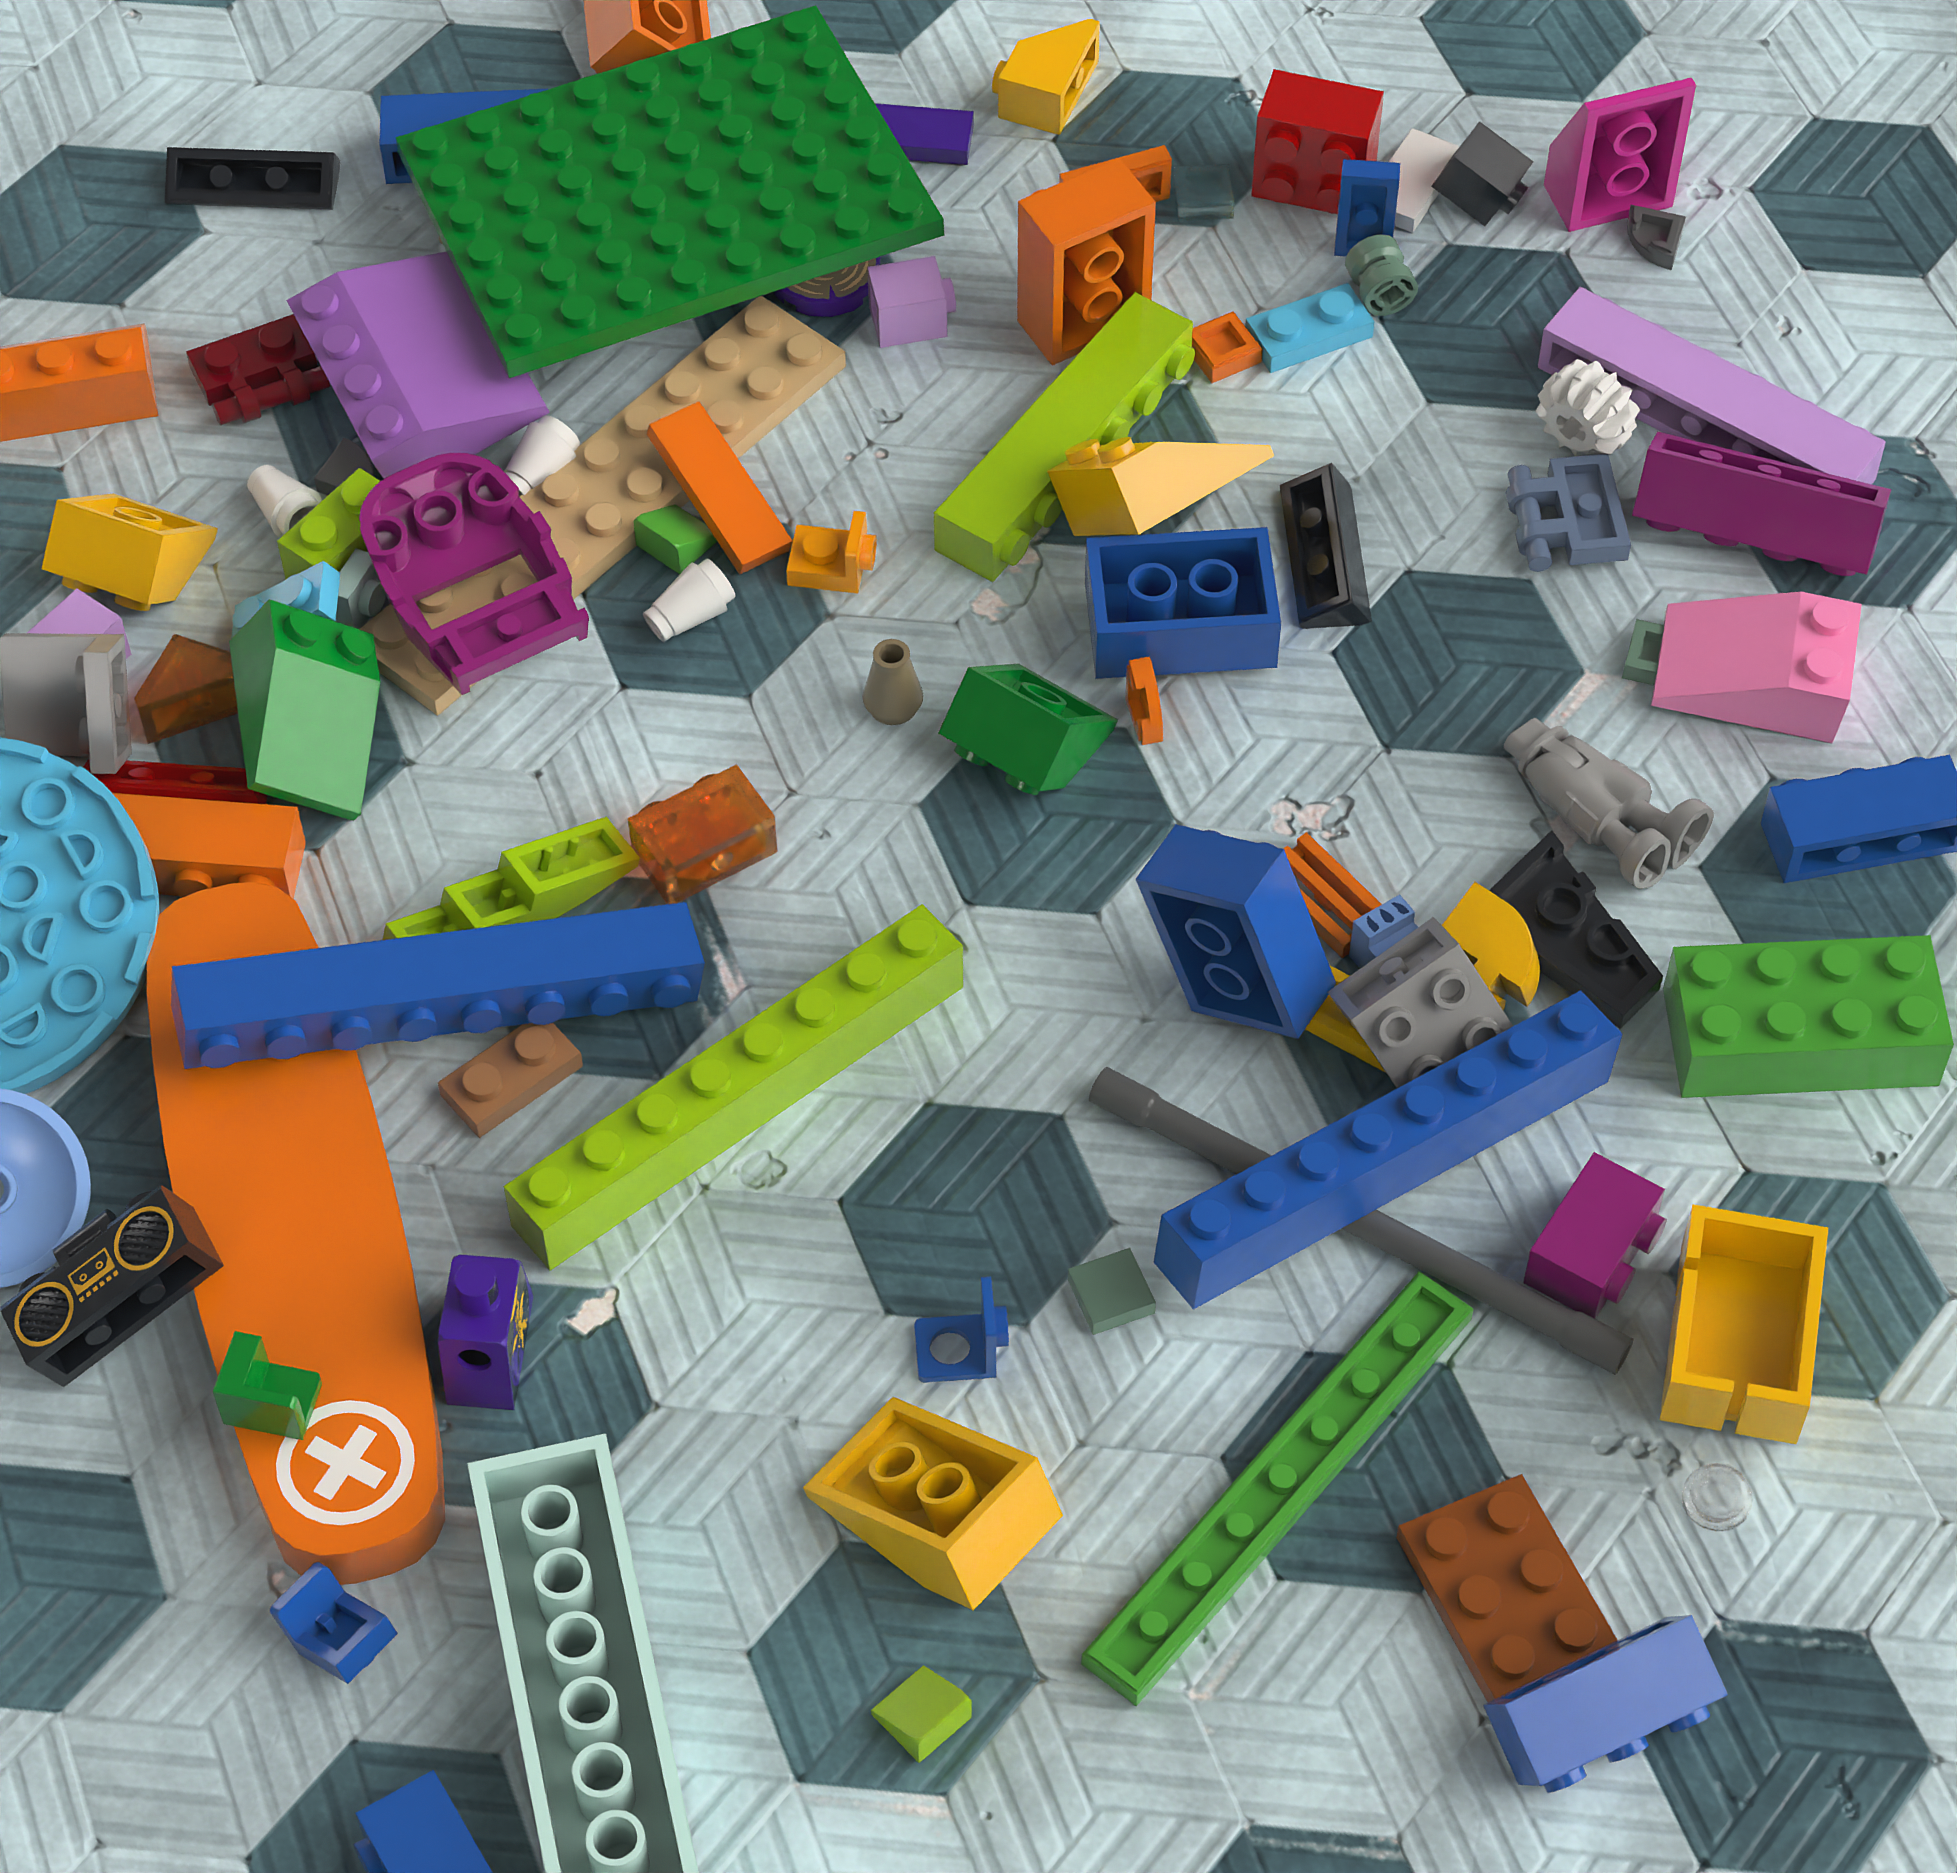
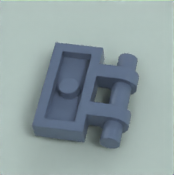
[1506,454,1631,572]

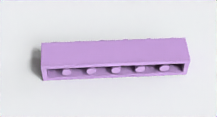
[1538,287,1886,484]

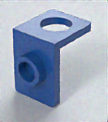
[914,1276,1009,1383]

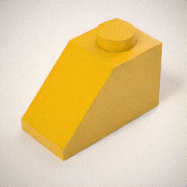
[992,19,1100,135]

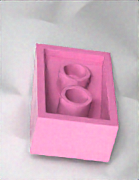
[1651,592,1862,743]

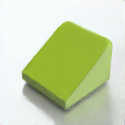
[871,1665,972,1763]

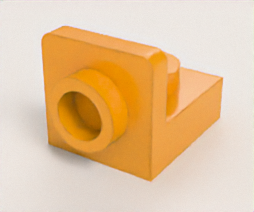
[786,511,877,594]

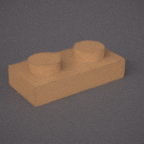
[438,1023,583,1138]

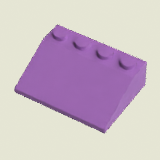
[286,251,550,479]

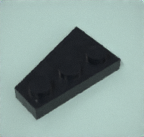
[1489,830,1663,1029]

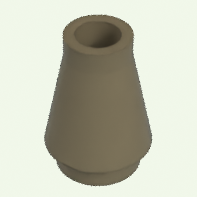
[862,639,923,725]

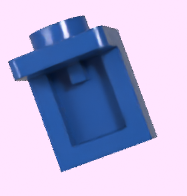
[270,1562,398,1684]

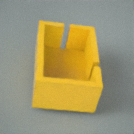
[1659,1204,1829,1444]

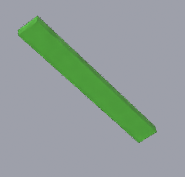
[1081,1271,1473,1706]

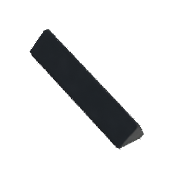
[165,147,340,210]
[1279,463,1372,629]

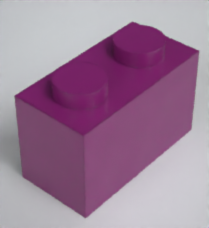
[1523,1152,1667,1319]

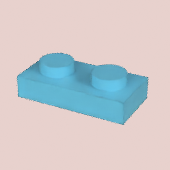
[1245,283,1375,373]
[229,561,340,653]

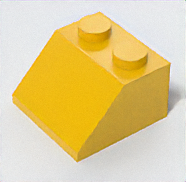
[41,493,218,611]

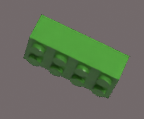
[1663,935,1954,1098]

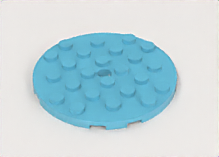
[0,737,159,1094]

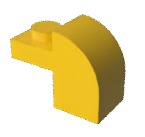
[1442,882,1540,1010]

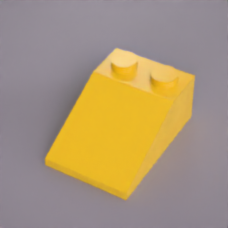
[1047,437,1274,536]
[803,1397,1063,1610]

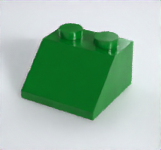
[938,663,1118,795]

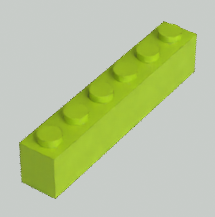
[934,292,1195,582]

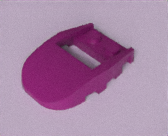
[359,453,589,695]

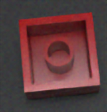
[1251,69,1384,214]

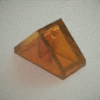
[134,634,238,744]

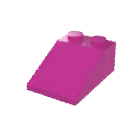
[1544,77,1696,232]

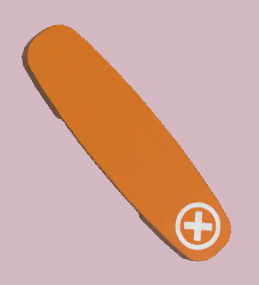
[147,882,445,1585]

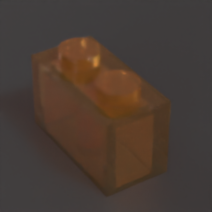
[627,764,778,904]

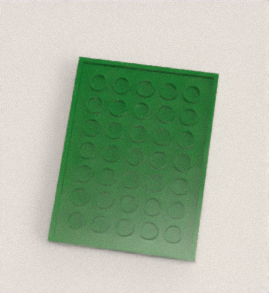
[395,5,945,378]

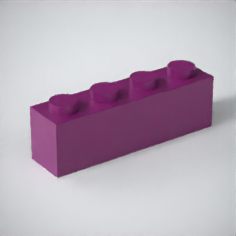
[1632,431,1892,576]

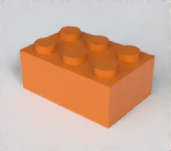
[1017,158,1156,365]

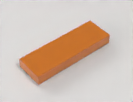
[646,401,793,575]

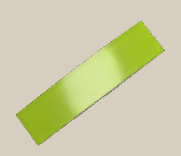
[382,817,640,940]

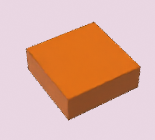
[1192,311,1263,383]

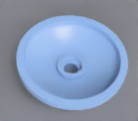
[0,1088,91,1288]

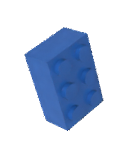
[1085,527,1281,679]
[1135,824,1336,1039]

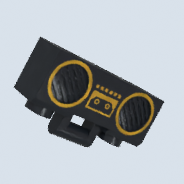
[0,1185,224,1387]

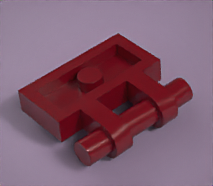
[186,314,330,426]

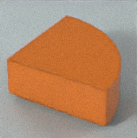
[1125,656,1163,745]

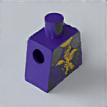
[438,1254,533,1410]

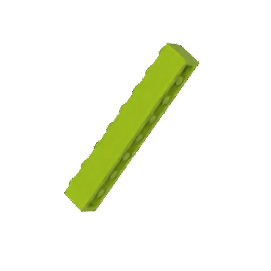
[503,904,963,1271]

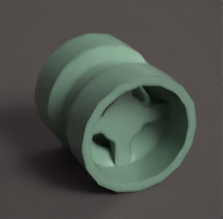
[1345,234,1418,316]

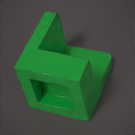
[213,1331,322,1440]

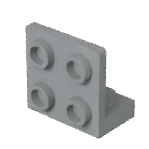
[0,633,132,774]
[1328,917,1513,1088]

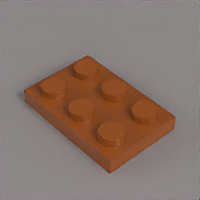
[1396,1474,1617,1702]

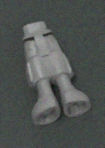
[1504,718,1714,889]

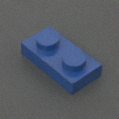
[1334,159,1400,256]

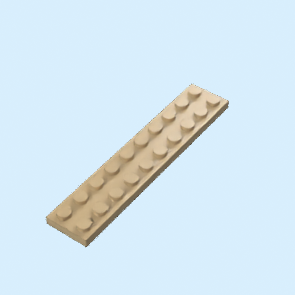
[359,296,846,716]

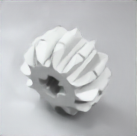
[1535,359,1640,456]

